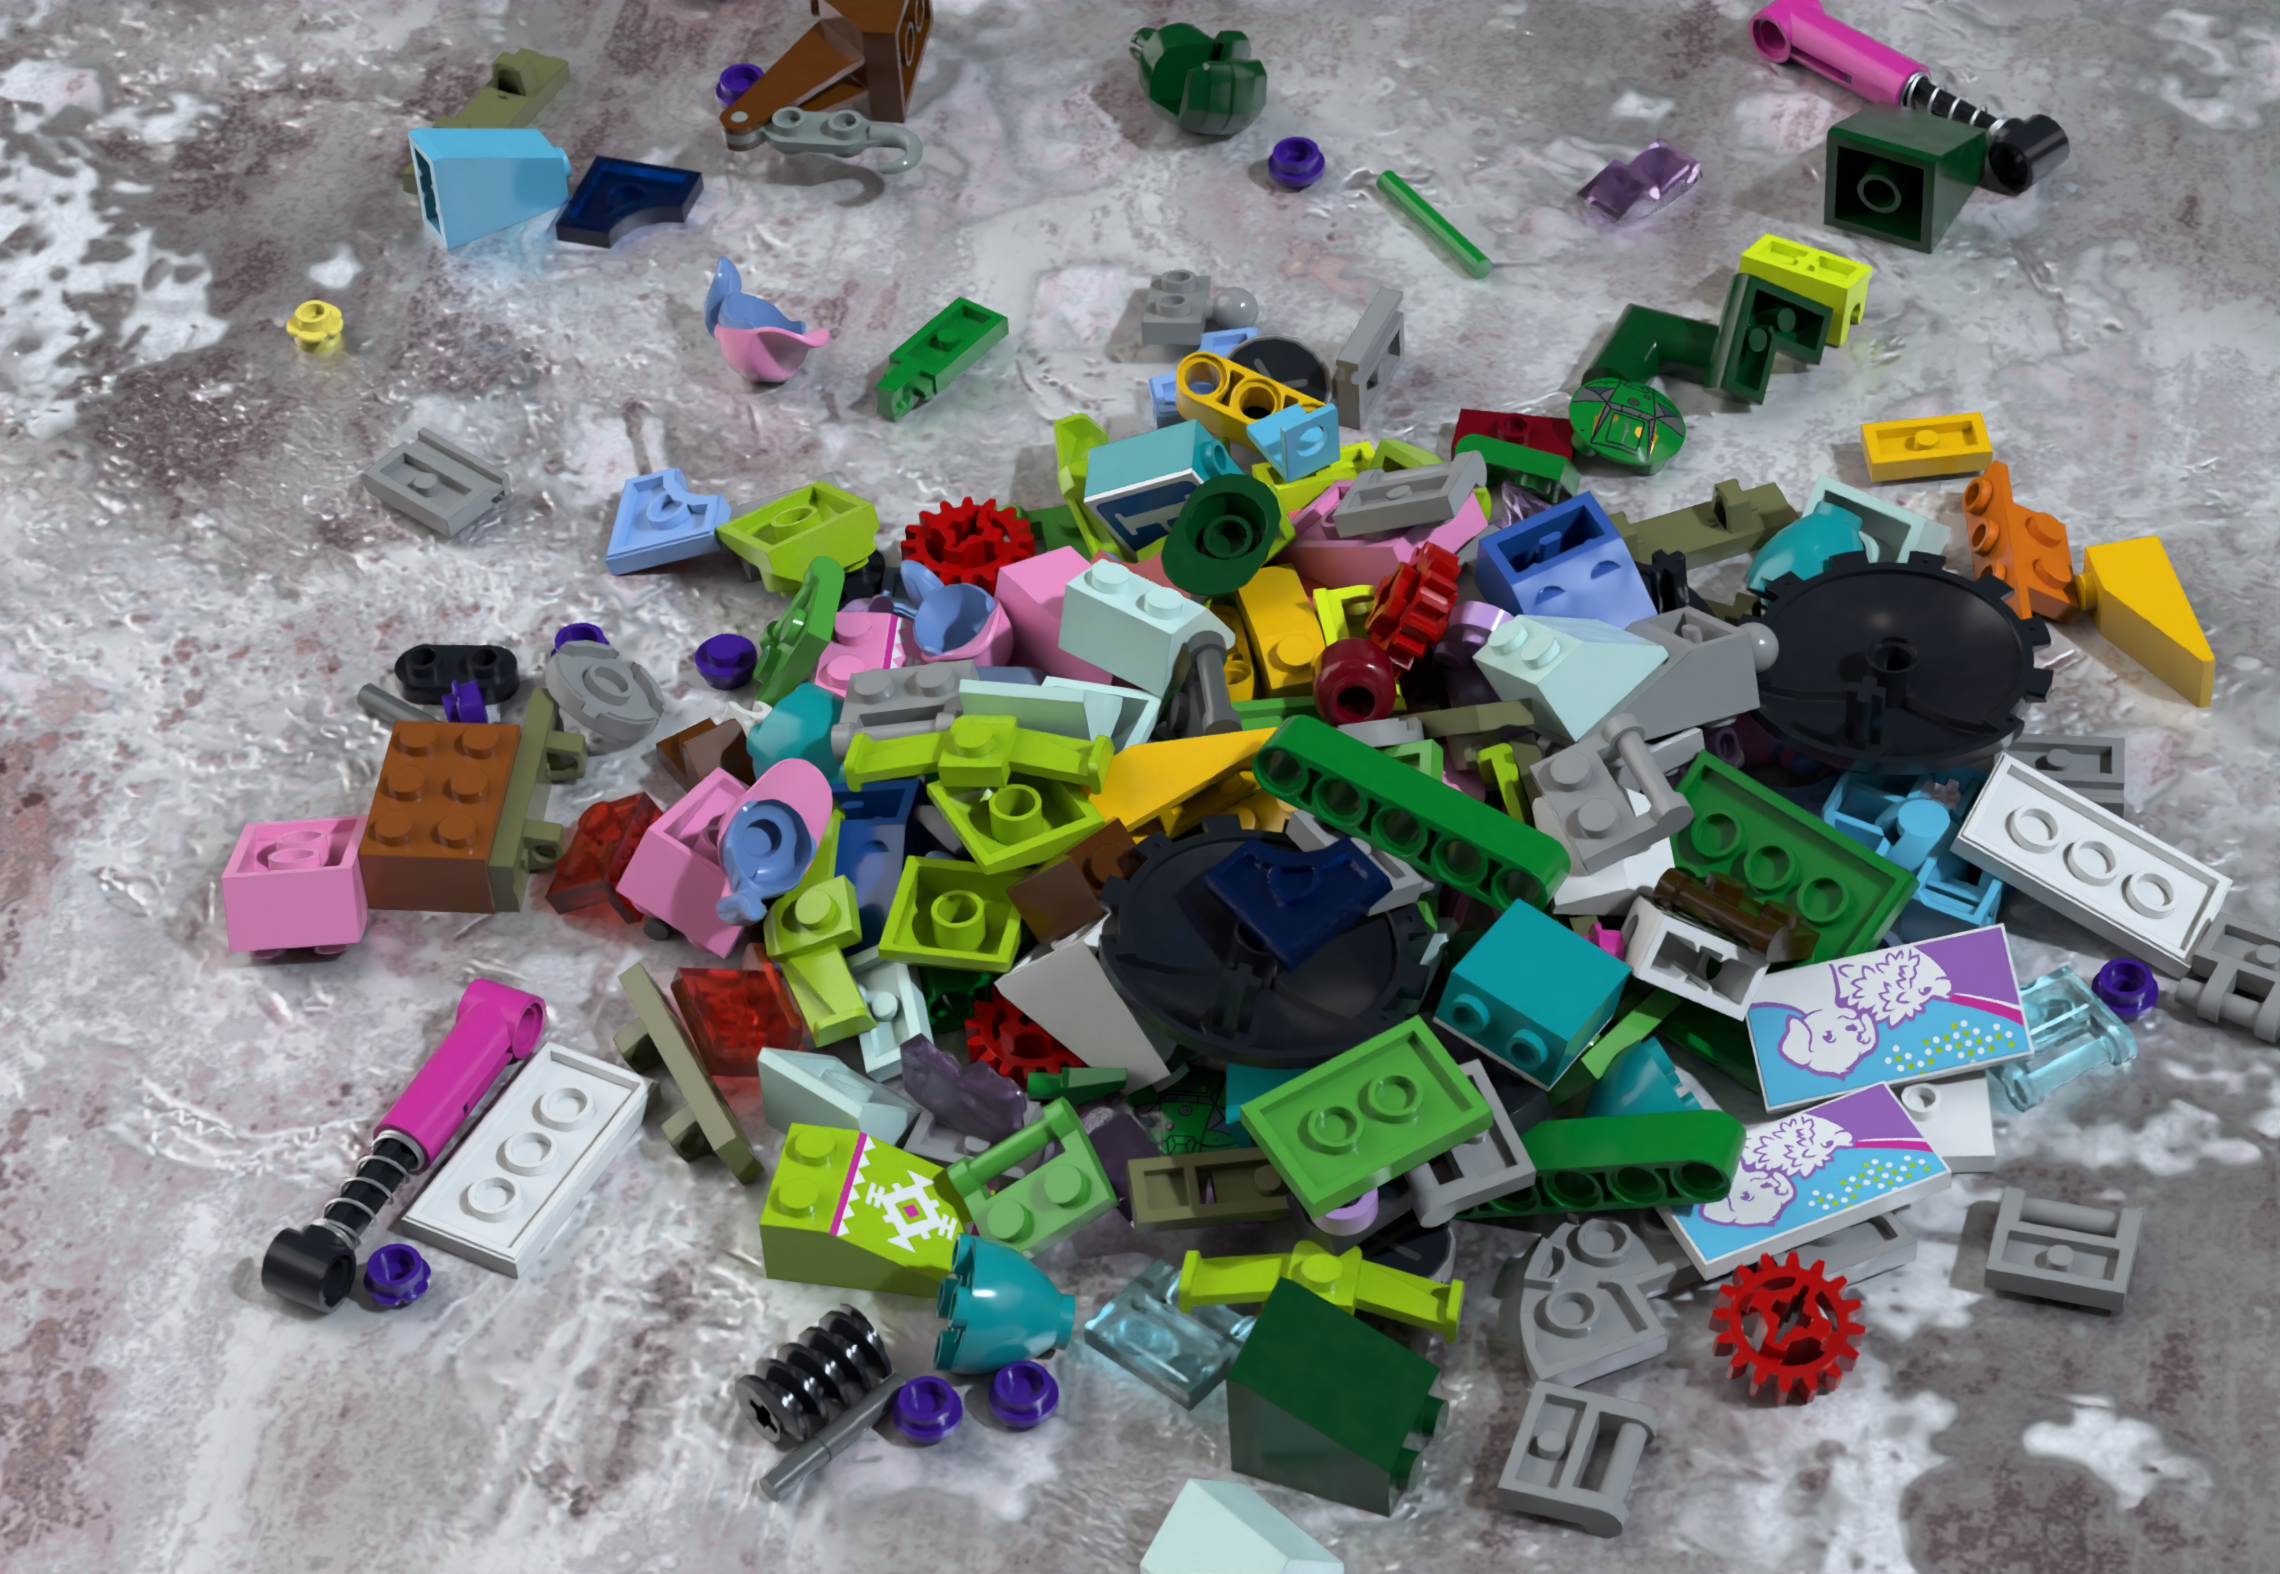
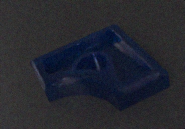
[555,156,704,249]
[1201,836,1393,974]

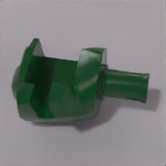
[1129,22,1267,135]

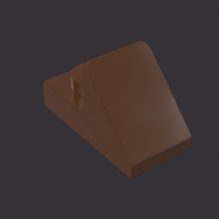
[656,718,757,793]
[1004,816,1143,946]

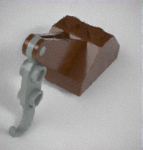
[720,0,934,174]

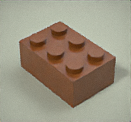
[358,720,521,914]

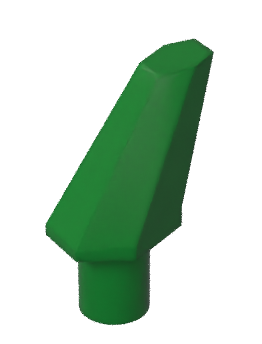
[1028,1067,1127,1107]

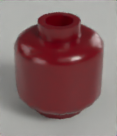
[1311,637,1397,728]

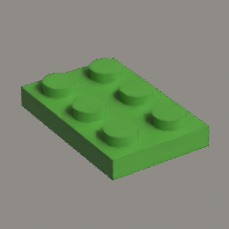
[1240,1015,1493,1220]

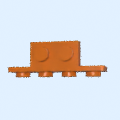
[1962,460,2079,624]

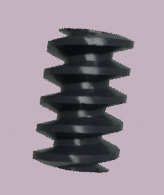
[735,1303,893,1444]

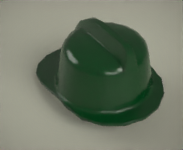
[1161,473,1281,597]

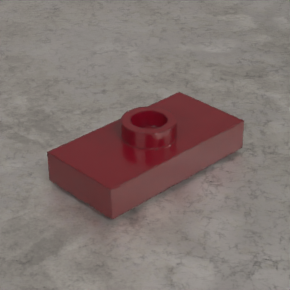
[1451,409,1576,464]

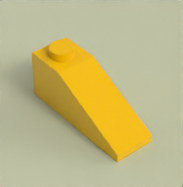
[2075,535,2215,708]
[1234,563,1326,699]
[1078,727,1277,845]

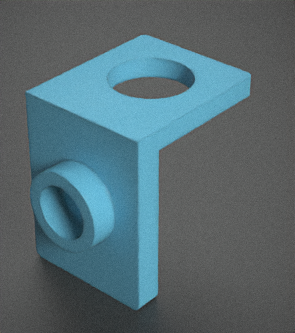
[1247,403,1340,483]

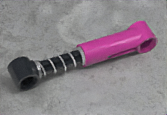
[1748,0,2070,192]
[261,977,546,1314]

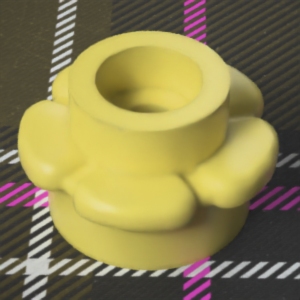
[286,300,344,353]

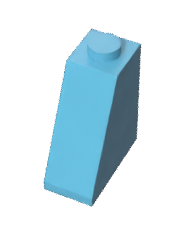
[408,128,572,251]

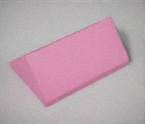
[994,545,1146,691]

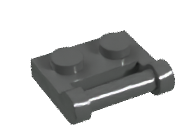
[1166,630,1243,740]

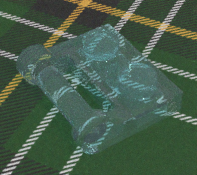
[1987,965,2138,1112]
[1084,1259,1257,1411]

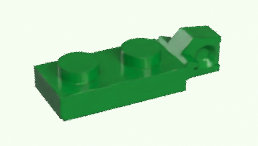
[875,296,1009,420]

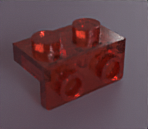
[544,791,663,925]
[670,943,803,1078]

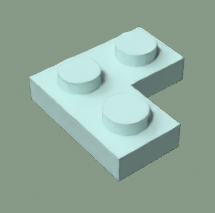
[786,944,937,1083]

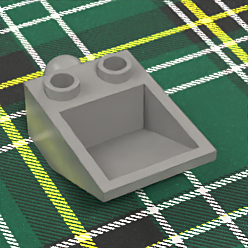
[1527,606,1779,748]

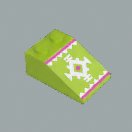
[759,1123,995,1299]

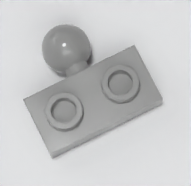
[1142,269,1258,345]

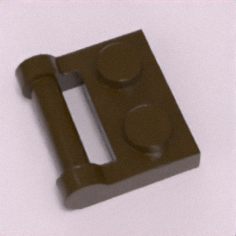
[1653,867,1821,962]

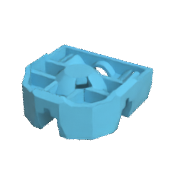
[1821,765,2016,943]

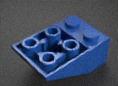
[1475,491,1658,630]
[774,779,940,978]

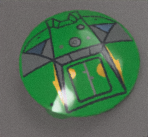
[1568,378,1686,475]
[1120,1065,1239,1159]

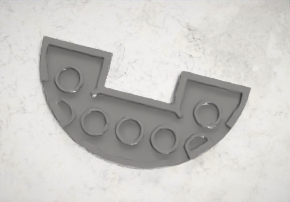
[1520,1207,1918,1387]

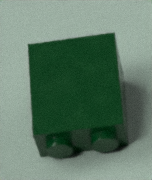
[1824,100,1987,254]
[1226,1276,1449,1518]

